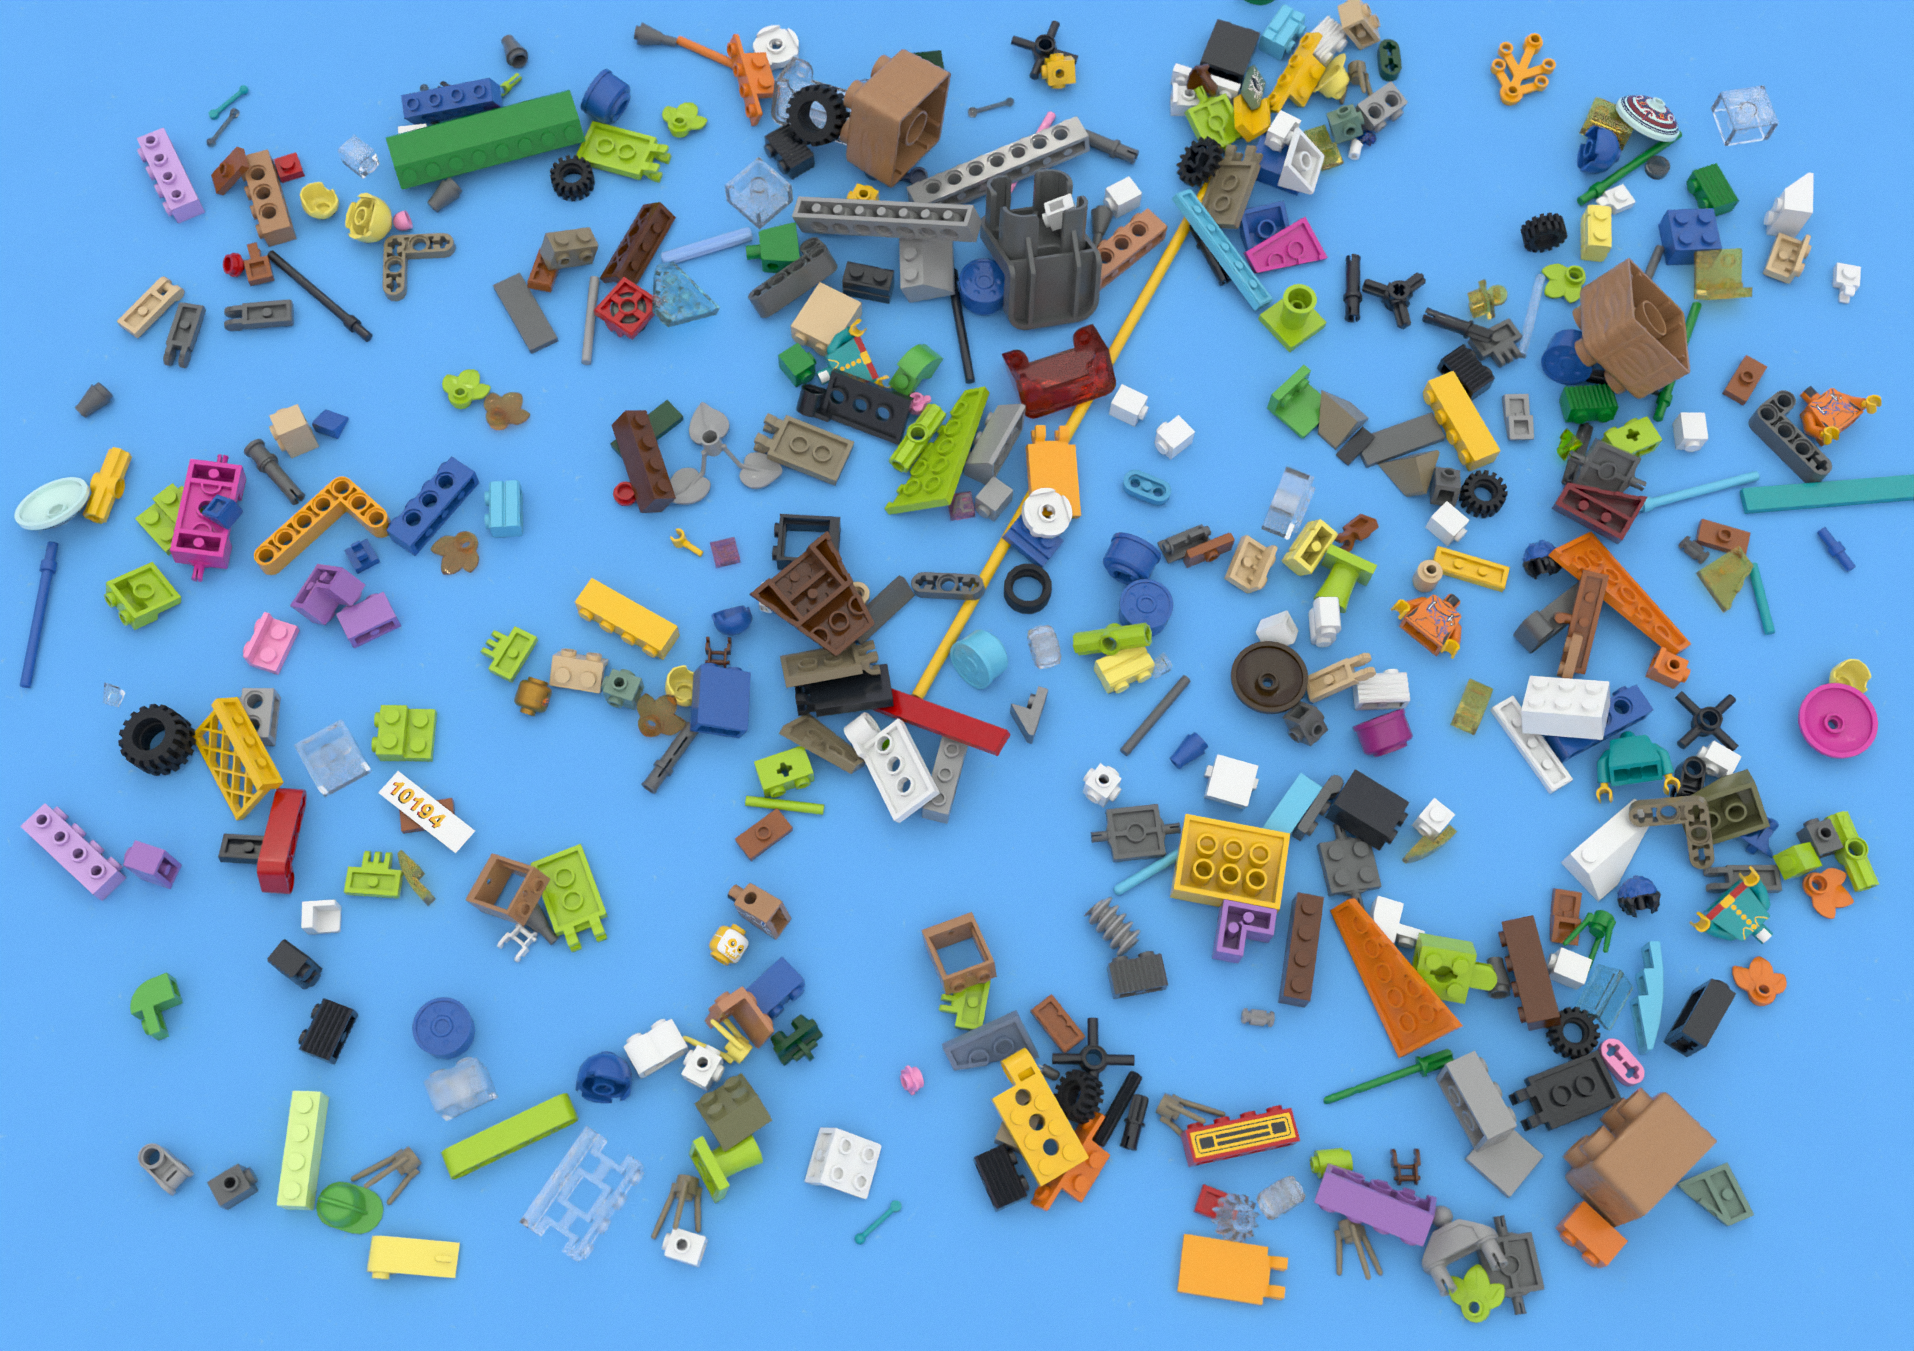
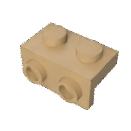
[1762,232,1812,284]
[1224,535,1278,594]
[549,648,609,693]

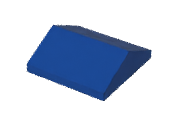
[1239,200,1289,251]

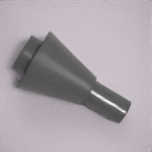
[634,22,677,47]
[1091,205,1114,247]
[526,902,559,945]

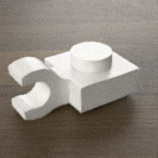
[1596,184,1636,215]
[1833,262,1861,304]

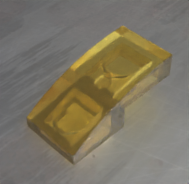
[1303,124,1344,171]
[1450,679,1493,735]
[1402,824,1457,864]
[397,850,436,906]

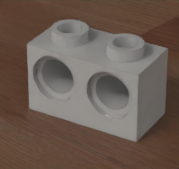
[1355,81,1408,136]
[239,688,281,746]

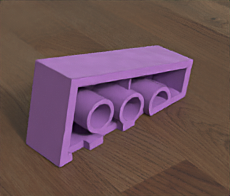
[1314,1164,1437,1247]

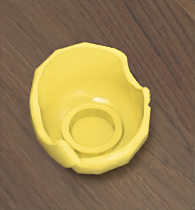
[300,182,339,219]
[1829,659,1871,693]
[665,665,694,707]

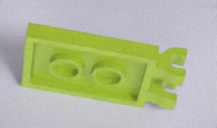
[576,121,672,183]
[530,844,608,953]

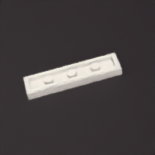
[1490,696,1573,794]

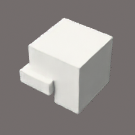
[1204,754,1259,809]

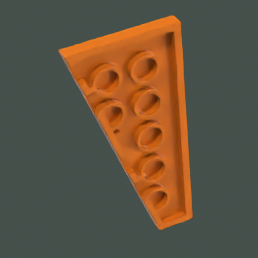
[1548,531,1691,655]
[1330,898,1463,1058]

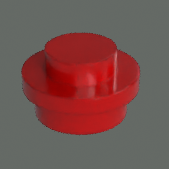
[223,253,245,277]
[613,482,636,506]

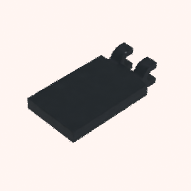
[794,664,894,717]
[1508,1050,1621,1132]

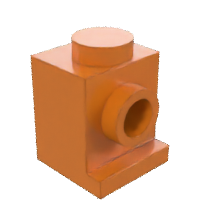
[1645,647,1691,689]

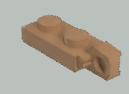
[1557,632,1584,679]

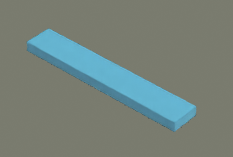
[1172,189,1273,311]

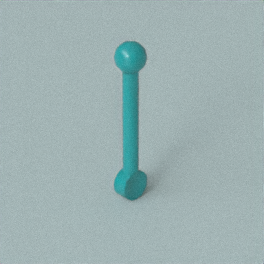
[208,85,249,120]
[854,1200,902,1244]

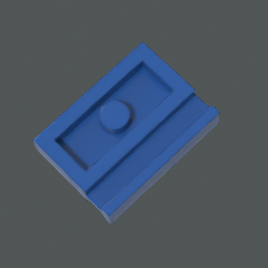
[1002,513,1064,567]

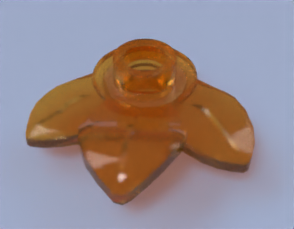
[484,392,530,430]
[430,531,479,575]
[637,693,686,737]

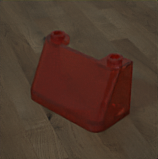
[1002,324,1116,419]

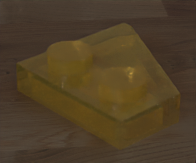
[1696,546,1753,613]

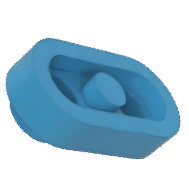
[1123,470,1171,506]

